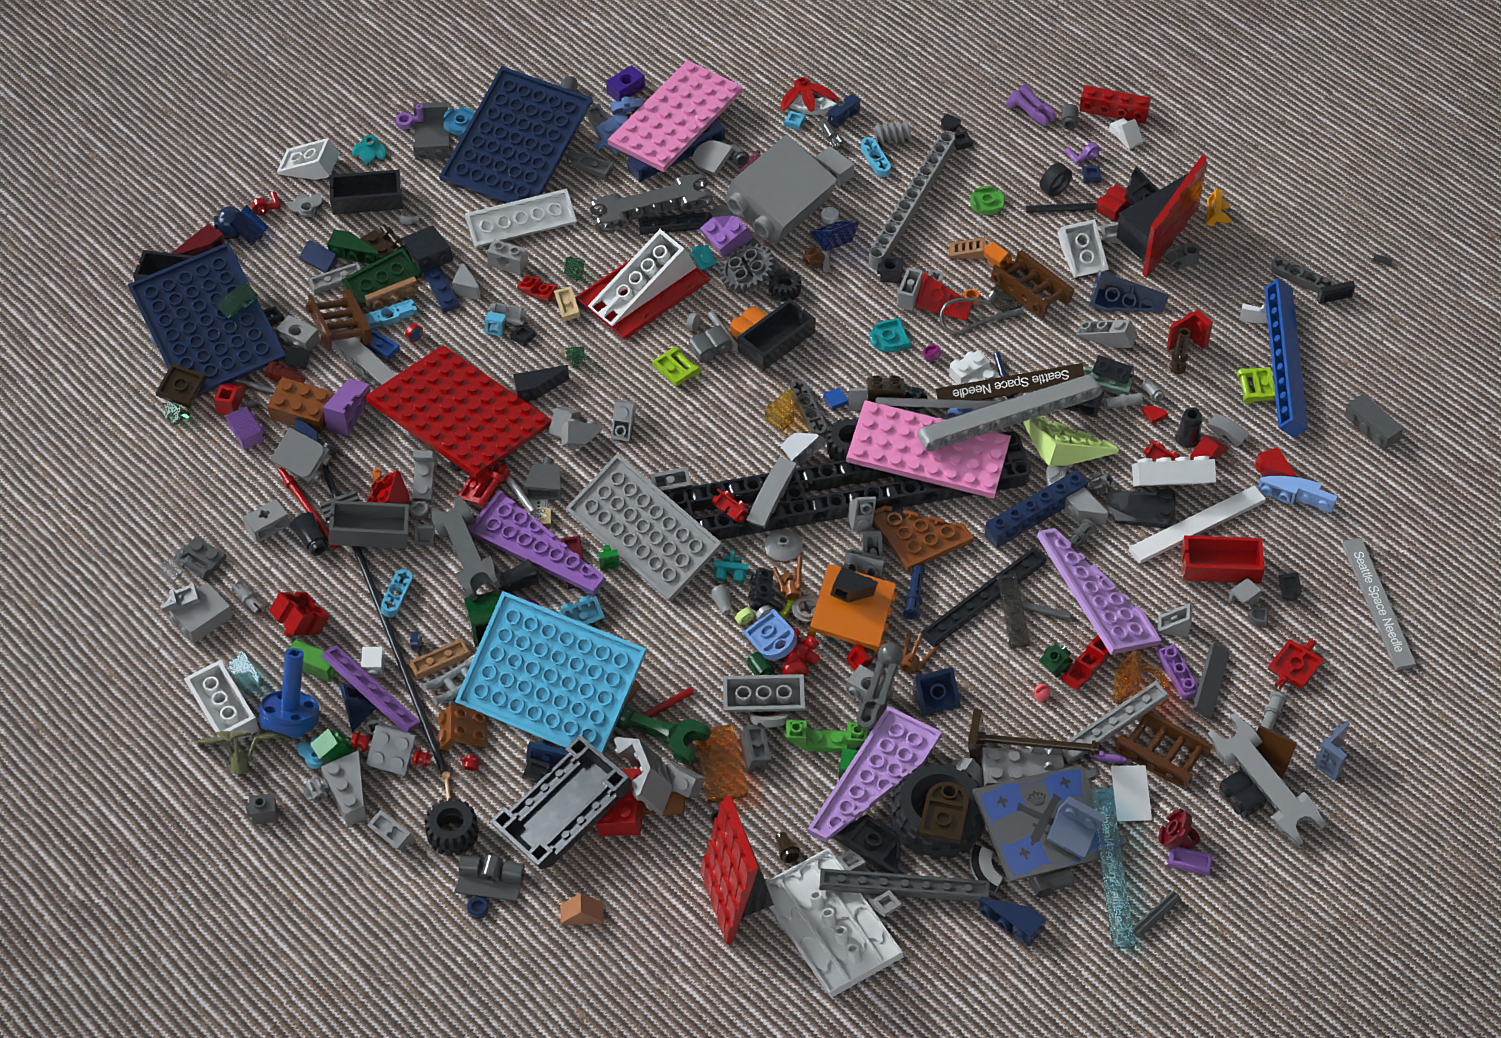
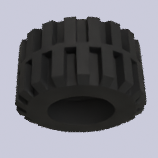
[827,417,858,462]
[424,798,479,856]

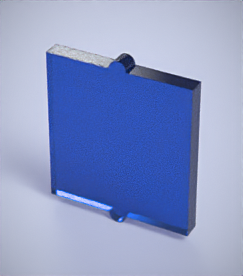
[230,205,268,246]

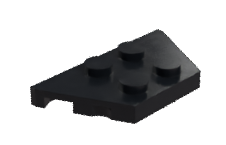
[1124,167,1159,205]
[832,814,901,874]

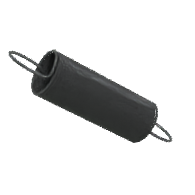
[1368,254,1398,265]

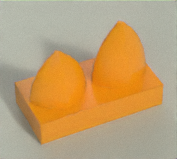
[1206,188,1232,227]

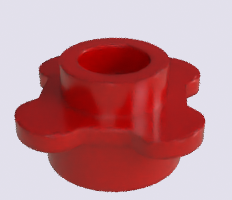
[460,755,482,771]

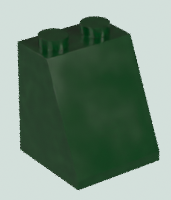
[464,590,503,647]

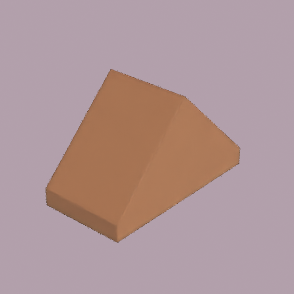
[560,893,603,925]

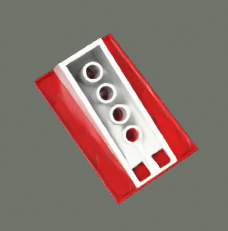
[575,229,711,340]

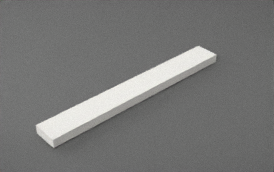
[1129,485,1266,564]

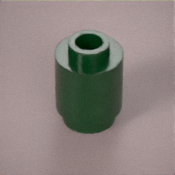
[747,652,775,675]

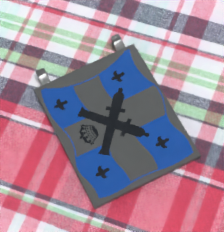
[972,764,1129,882]

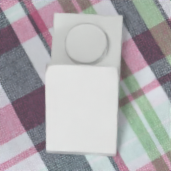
[1109,118,1143,150]

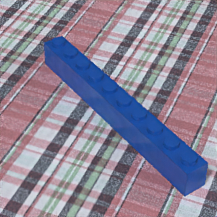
[1264,279,1308,438]

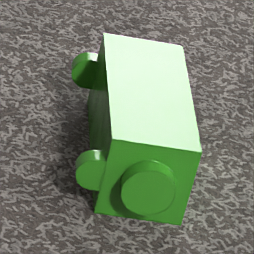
[289,640,338,682]

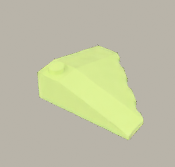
[1023,416,1119,467]

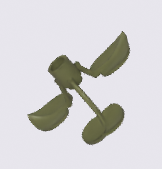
[197,731,291,774]

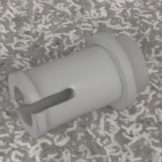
[1141,379,1164,402]

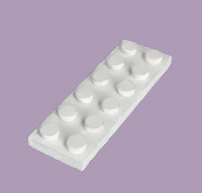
[465,189,577,248]

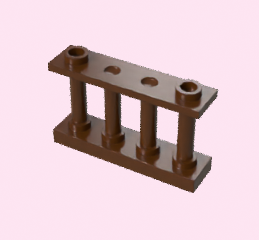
[990,250,1074,319]
[306,289,371,351]
[1115,710,1213,791]

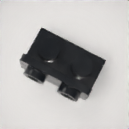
[1092,355,1134,384]

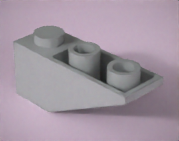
[1076,319,1138,348]

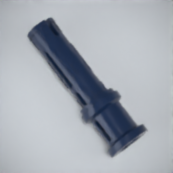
[903,565,925,620]

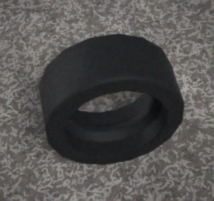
[1039,162,1072,197]

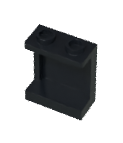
[401,225,453,273]

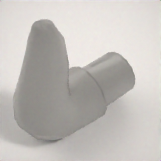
[399,211,419,225]

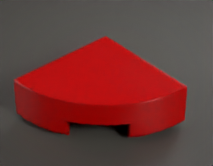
[1142,406,1168,424]

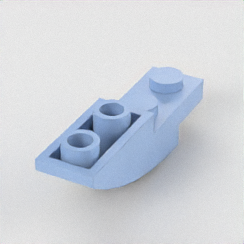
[1258,476,1337,513]

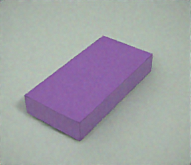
[1167,847,1213,876]

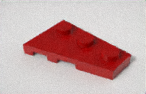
[915,272,972,321]

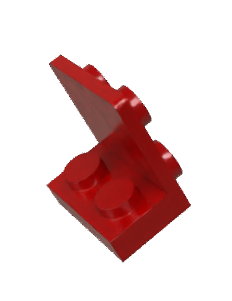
[1167,309,1213,351]

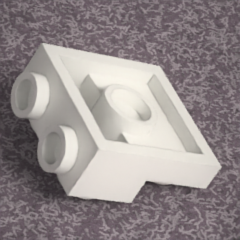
[949,350,1000,385]

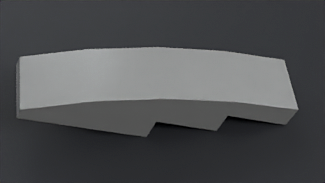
[746,457,797,528]

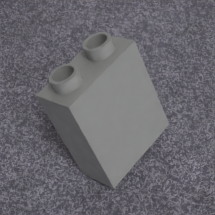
[725,134,838,245]

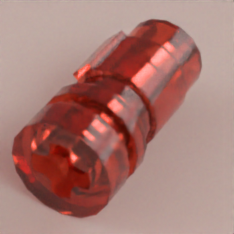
[265,361,305,383]

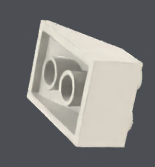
[277,138,340,180]
[1057,219,1109,278]

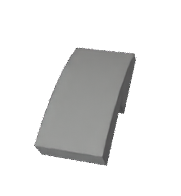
[1206,414,1249,447]

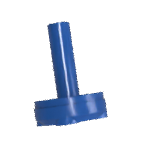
[259,648,319,738]

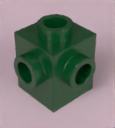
[1039,643,1073,678]

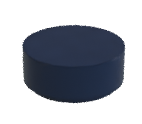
[410,631,423,652]
[467,897,489,919]

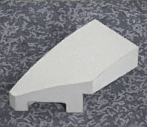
[1239,303,1268,323]

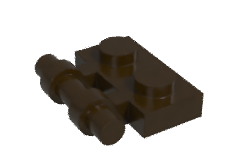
[360,224,403,259]

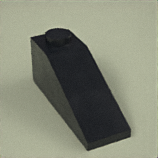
[513,365,569,402]

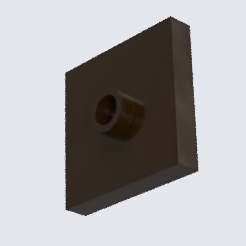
[155,363,206,408]

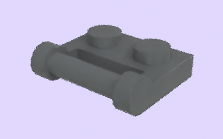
[173,537,227,580]

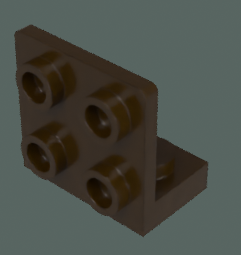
[867,375,905,410]

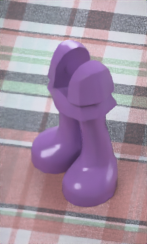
[1006,84,1057,127]

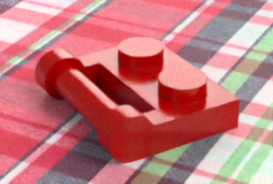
[457,470,504,509]

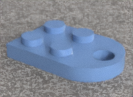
[742,609,797,660]

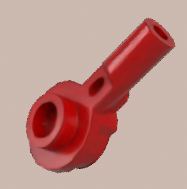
[490,463,510,498]

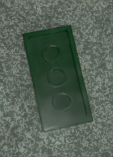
[342,248,422,308]

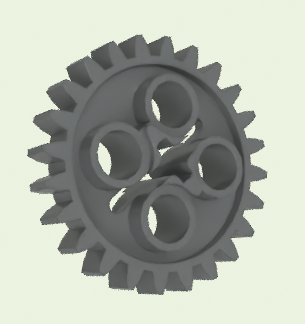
[719,243,776,294]

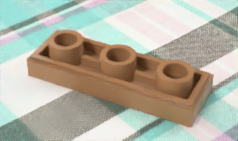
[365,277,419,312]

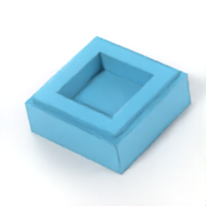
[784,111,806,130]

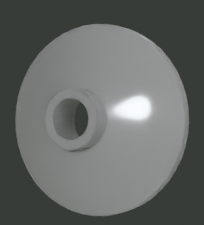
[764,530,803,562]

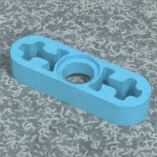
[861,137,891,177]
[381,569,412,617]

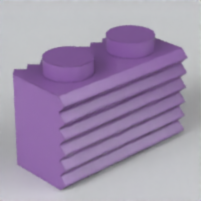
[226,406,265,450]

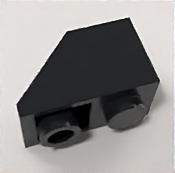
[830,567,878,603]

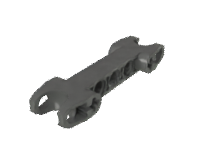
[589,174,714,232]
[431,495,501,601]

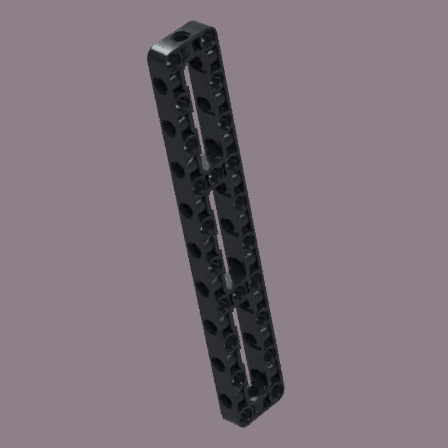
[669,431,1031,540]

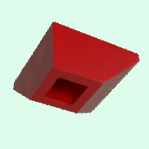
[367,470,410,504]

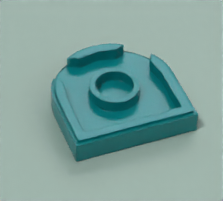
[870,317,911,353]

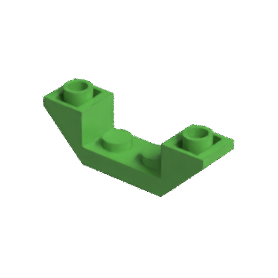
[786,720,868,752]

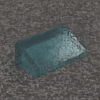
[227,651,263,695]

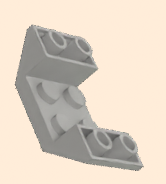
[614,737,673,815]

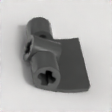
[454,855,525,902]

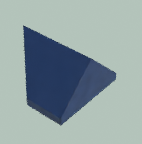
[340,683,377,733]

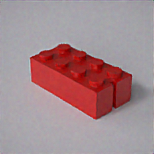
[1181,535,1265,583]

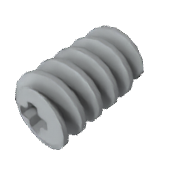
[874,121,911,145]

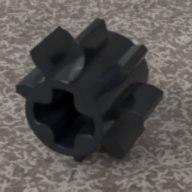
[905,387,928,410]

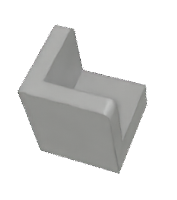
[1228,578,1261,605]

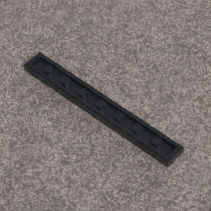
[921,548,1047,648]

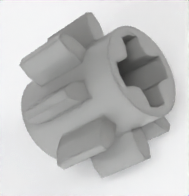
[303,777,330,803]

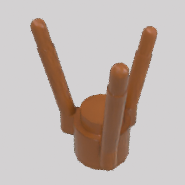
[773,555,802,600]
[899,632,938,674]

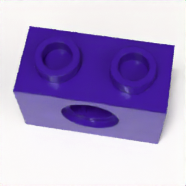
[606,65,645,101]

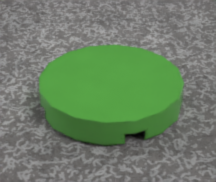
[970,186,1005,215]

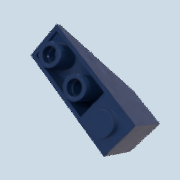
[978,897,1046,946]

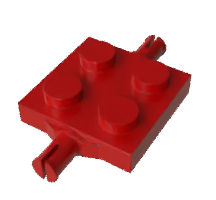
[1268,638,1324,690]

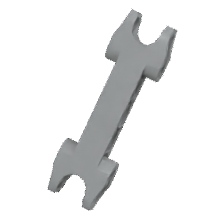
[1207,713,1326,847]

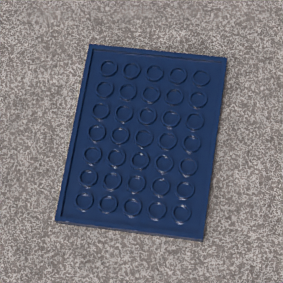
[439,66,593,204]
[127,242,286,397]

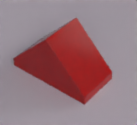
[1190,435,1229,460]

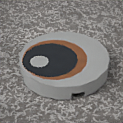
[750,711,790,727]

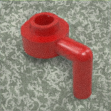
[251,192,281,215]

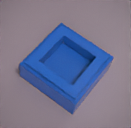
[823,387,848,410]

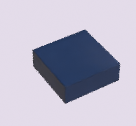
[1082,166,1101,183]

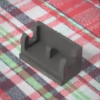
[739,725,772,773]

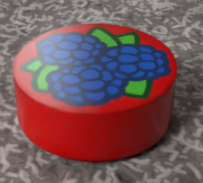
[405,323,423,342]

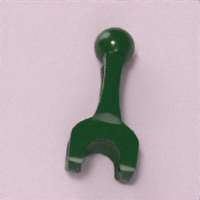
[616,704,712,766]

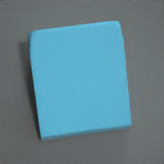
[485,312,506,337]

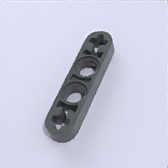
[1270,257,1336,293]
[790,380,827,438]

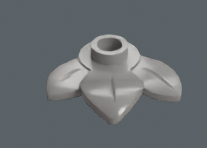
[287,192,322,217]

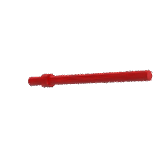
[277,467,339,549]

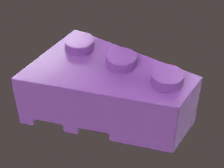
[323,378,371,437]

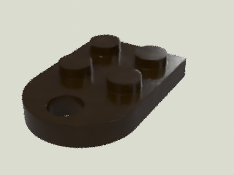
[918,782,969,844]

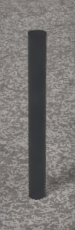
[1026,203,1096,213]

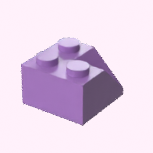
[700,215,753,260]

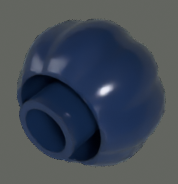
[214,206,247,239]

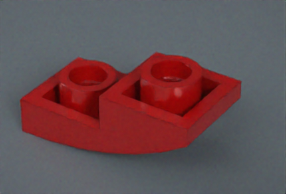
[517,275,559,302]

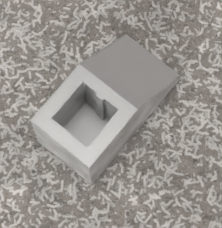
[611,400,637,441]
[561,419,604,449]
[847,497,876,531]

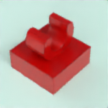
[846,645,874,671]

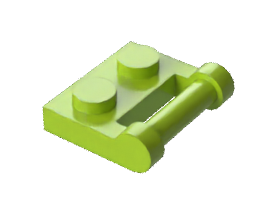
[652,346,701,387]
[1237,367,1276,404]

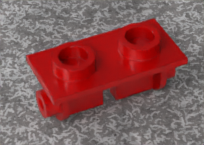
[1143,440,1181,462]
[712,489,750,523]

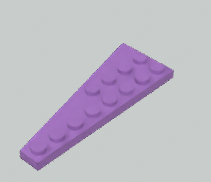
[469,490,605,595]

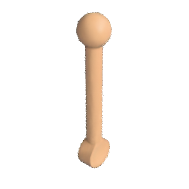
[442,771,451,801]

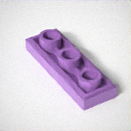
[1156,644,1199,701]

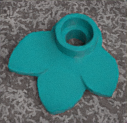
[352,135,386,166]

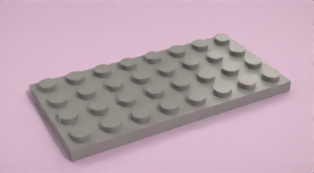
[565,453,724,602]

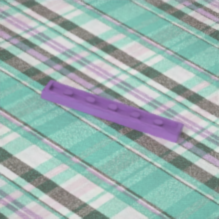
[321,645,421,733]

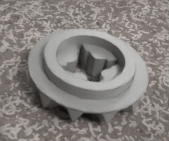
[792,596,818,624]

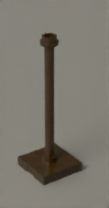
[968,709,1100,765]

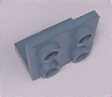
[1315,721,1350,781]
[1047,796,1106,859]

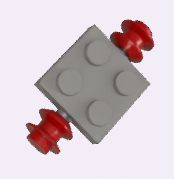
[350,725,433,776]

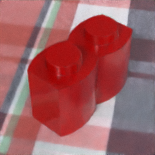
[1096,184,1131,221]

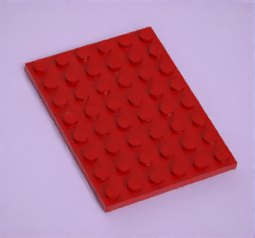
[365,345,552,479]

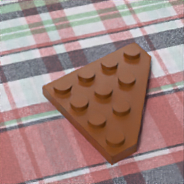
[873,505,974,572]

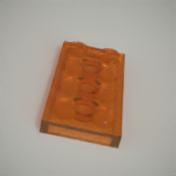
[695,724,748,804]

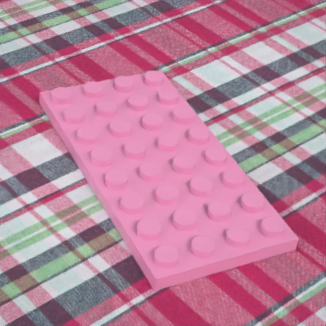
[607,60,743,172]
[846,400,1011,499]

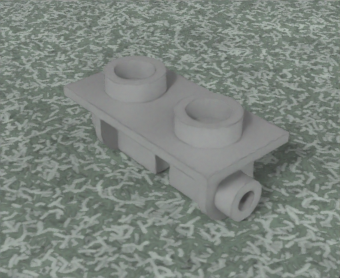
[490,302,528,325]

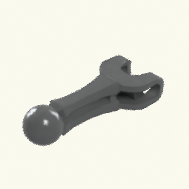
[856,642,903,729]

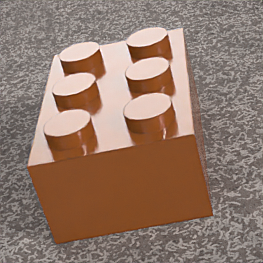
[267,377,334,434]

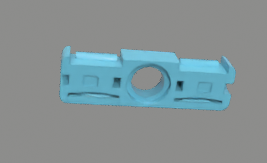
[364,299,418,329]

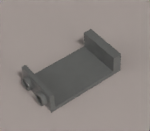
[413,102,449,160]

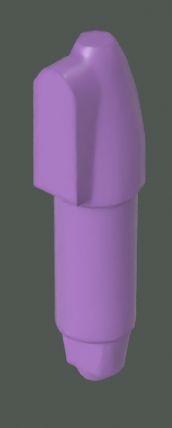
[1088,751,1127,764]

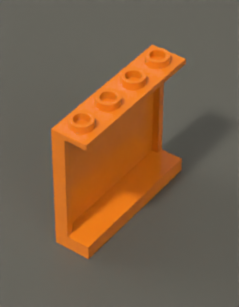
[807,564,897,657]

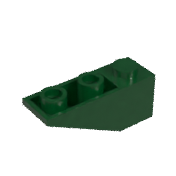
[327,229,380,264]

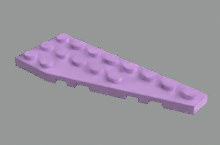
[807,706,942,842]

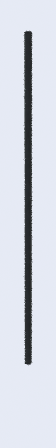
[321,464,448,774]

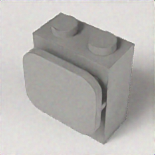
[270,427,332,484]

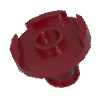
[1158,809,1200,849]

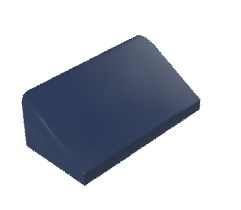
[299,240,338,273]

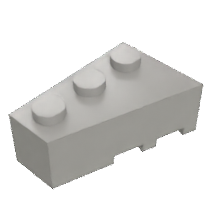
[321,750,367,827]

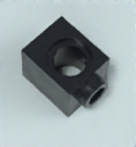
[877,257,903,284]

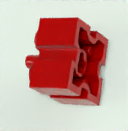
[269,592,330,637]

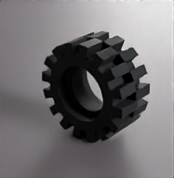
[769,268,801,302]

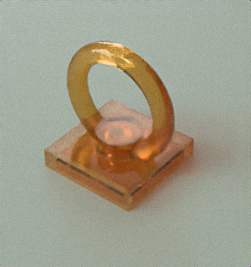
[1113,650,1171,707]

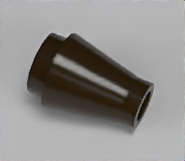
[775,832,799,863]

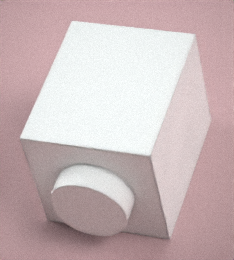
[361,647,385,679]

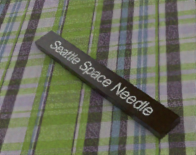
[936,363,1085,401]

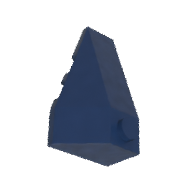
[1089,270,1169,312]

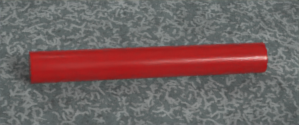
[642,687,694,718]

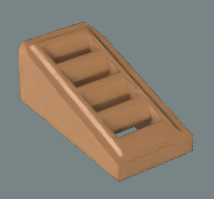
[949,238,986,259]

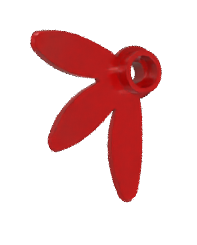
[780,77,838,112]

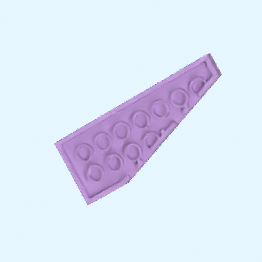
[1037,528,1162,654]

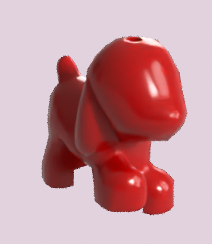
[779,627,821,677]

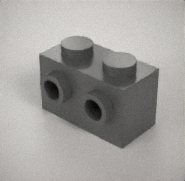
[843,549,887,579]

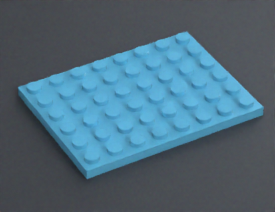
[455,591,648,754]

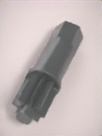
[818,118,843,149]

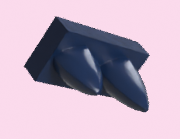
[526,740,568,768]

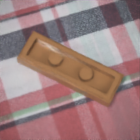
[408,638,471,680]

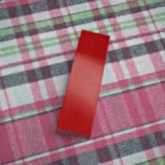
[1061,635,1111,691]

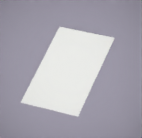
[1111,765,1152,821]

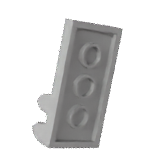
[980,747,1064,786]

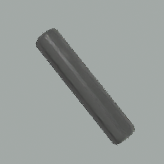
[1132,891,1180,938]

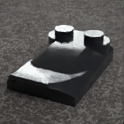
[1107,489,1176,529]

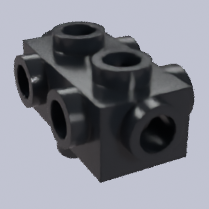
[748,567,783,611]

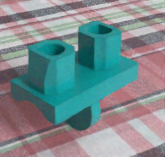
[713,550,749,583]

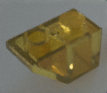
[765,388,794,432]

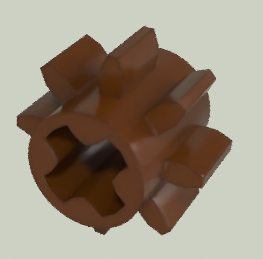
[803,247,825,269]

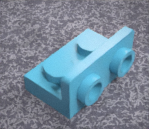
[558,595,605,625]

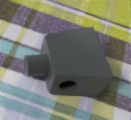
[524,457,562,501]

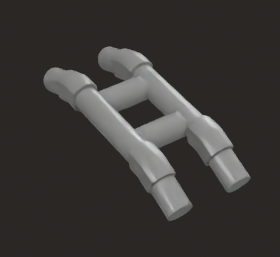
[422,653,476,705]

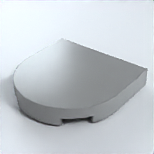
[693,140,734,176]

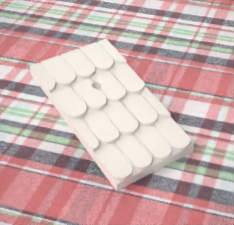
[766,848,904,998]

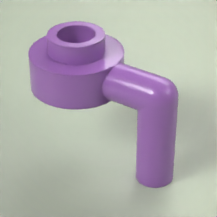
[396,104,425,130]
[1065,142,1100,165]

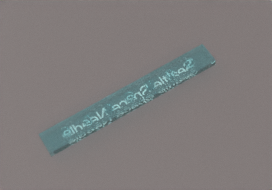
[1091,788,1135,949]

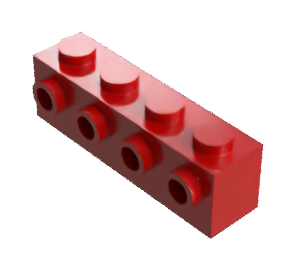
[1079,85,1151,124]

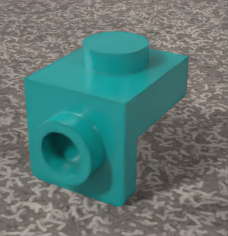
[689,244,717,271]

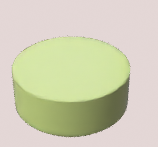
[735,607,755,625]

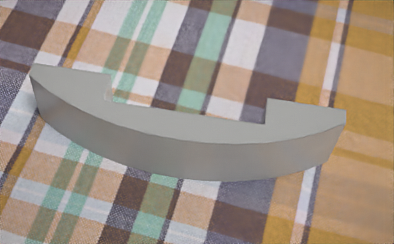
[836,850,902,917]

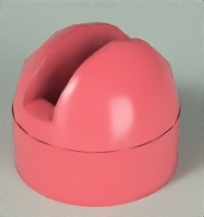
[1034,684,1050,702]

